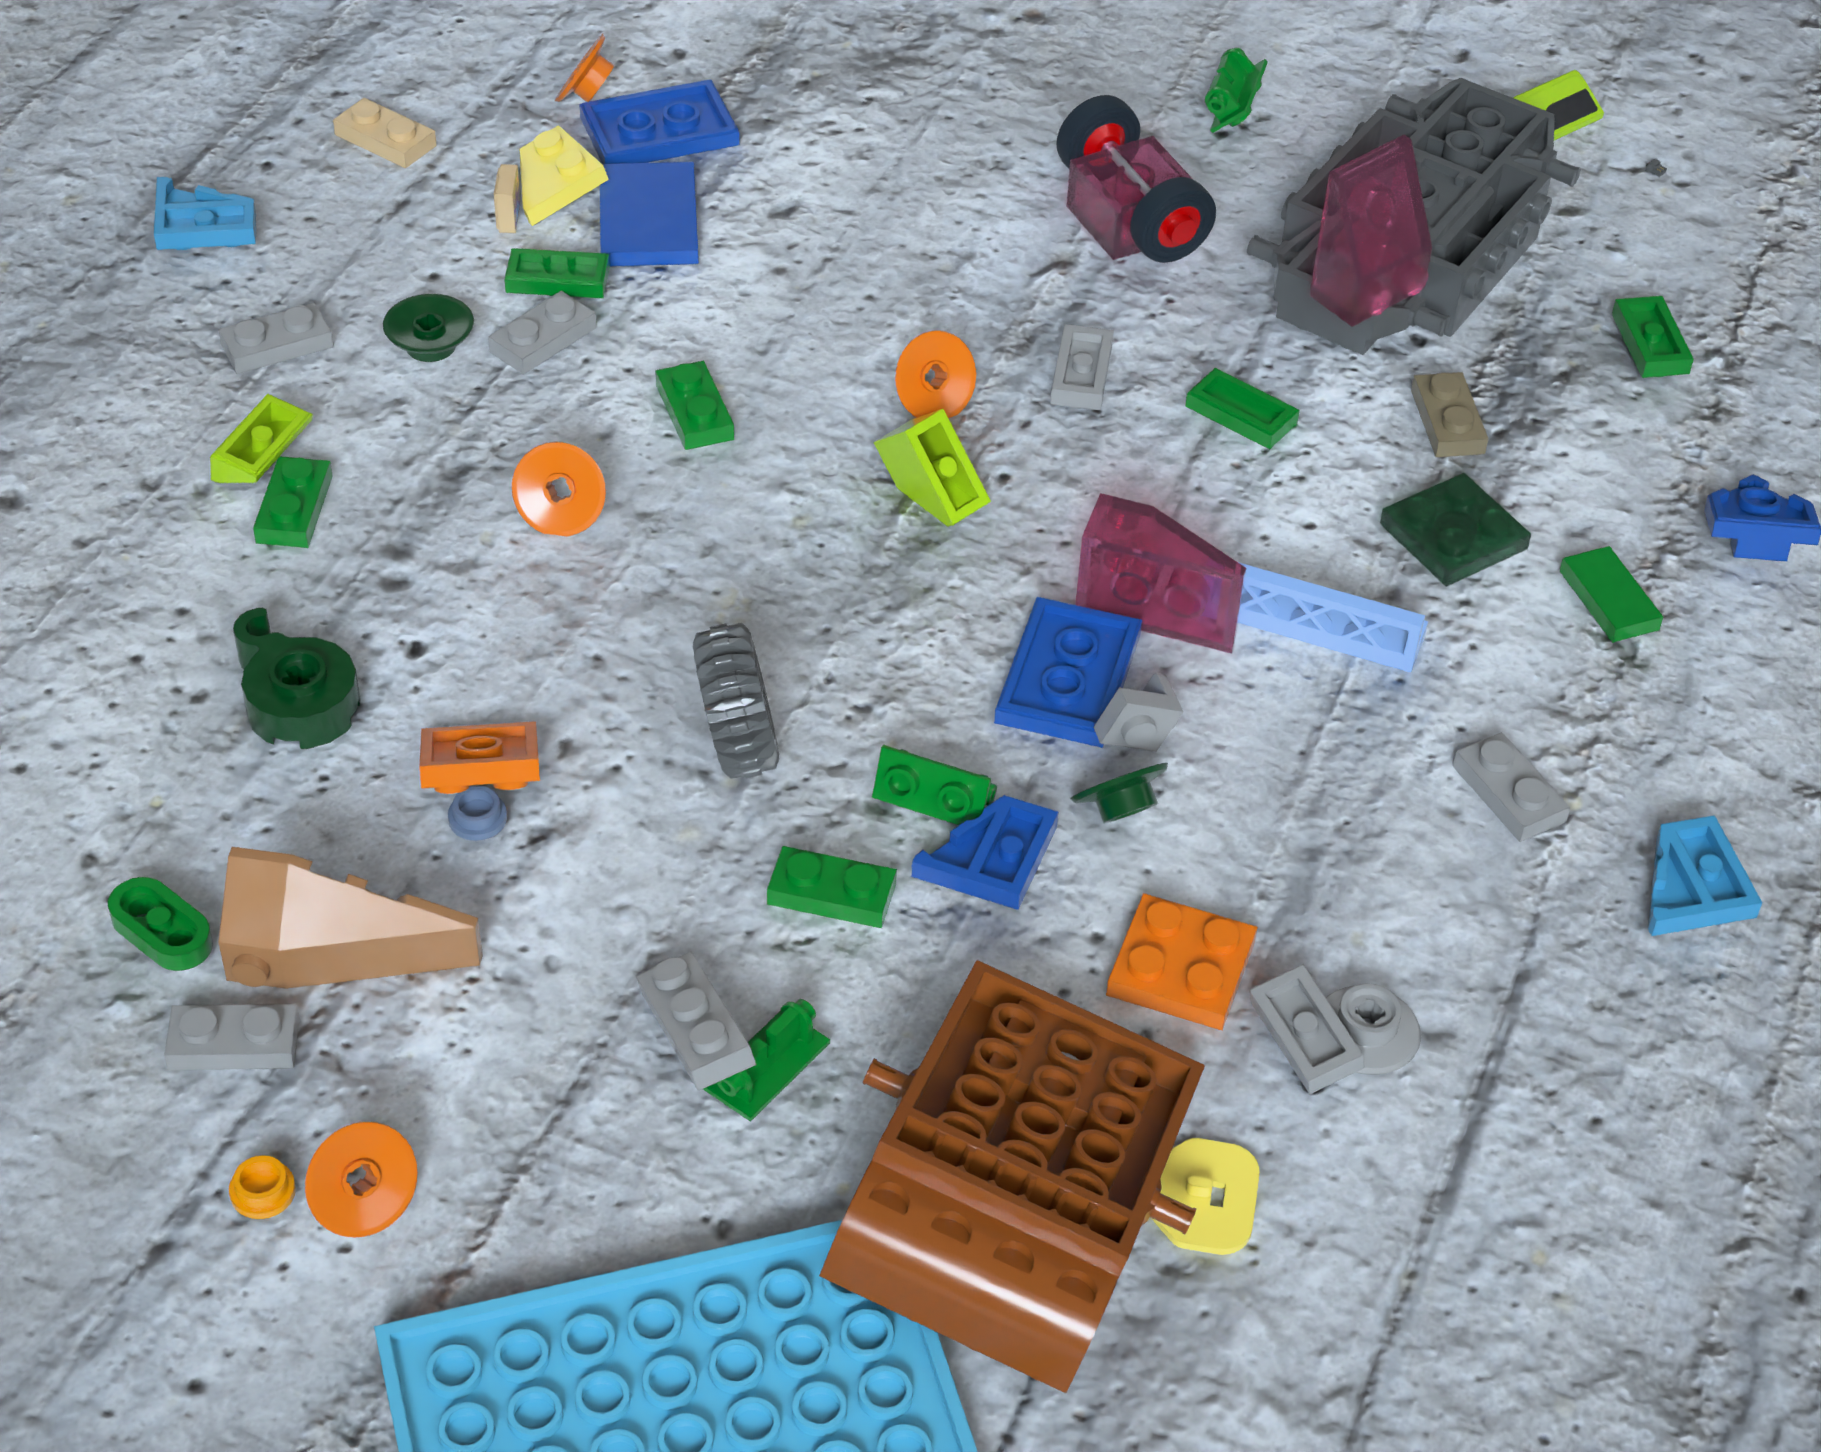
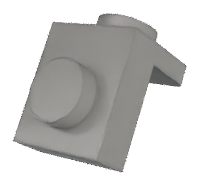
[1093,673,1183,752]

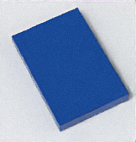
[579,79,740,164]
[599,162,699,266]
[994,597,1142,748]

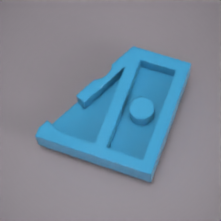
[154,177,256,250]
[1648,815,1762,936]

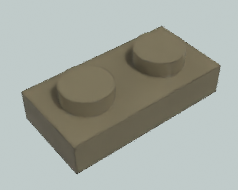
[1411,372,1488,458]

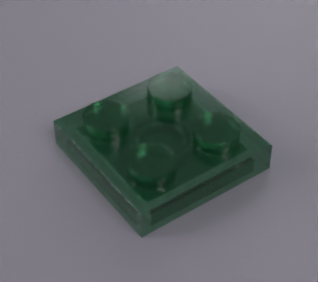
[1380,473,1531,587]

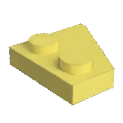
[519,125,609,226]

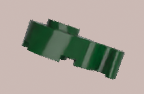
[233,608,361,749]

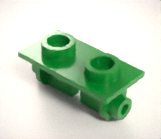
[1205,48,1268,133]
[872,745,997,825]
[703,999,830,1122]

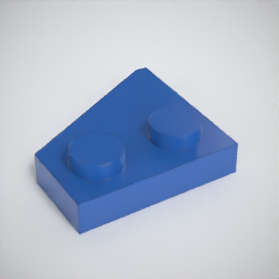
[911,795,1059,910]

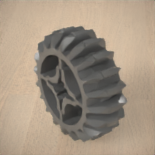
[692,623,780,779]

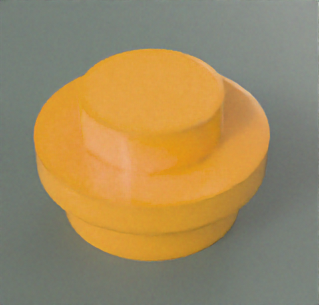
[229,1155,296,1219]

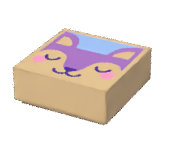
[494,164,521,233]

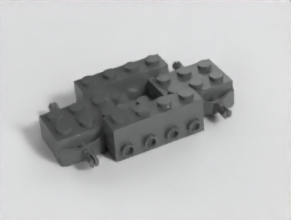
[1247,78,1581,355]

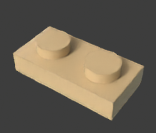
[333,98,437,169]

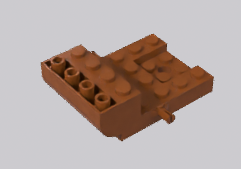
[819,960,1205,1393]

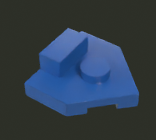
[1704,474,1821,562]

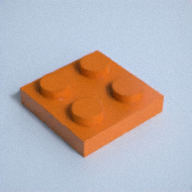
[419,721,540,794]
[1106,893,1258,1030]

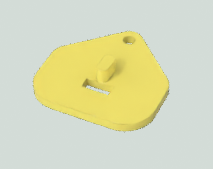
[1151,1138,1260,1255]

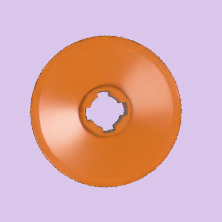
[554,33,614,102]
[895,330,976,418]
[512,442,606,537]
[305,1122,418,1238]

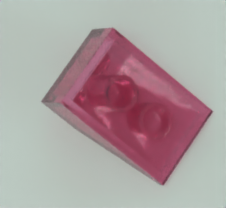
[1310,134,1432,327]
[1075,493,1246,654]

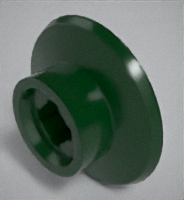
[383,294,474,362]
[1070,763,1168,824]

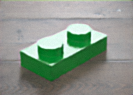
[1612,296,1694,378]
[655,360,734,450]
[253,456,333,548]
[767,846,897,929]

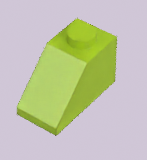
[873,409,991,527]

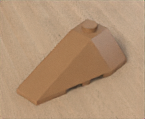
[218,847,483,989]

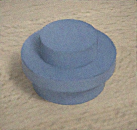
[448,786,507,841]

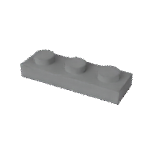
[636,951,756,1091]

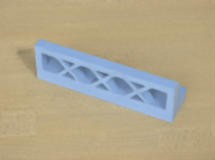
[1202,555,1428,672]

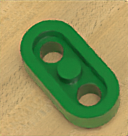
[108,877,213,971]

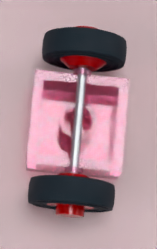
[1056,95,1216,263]

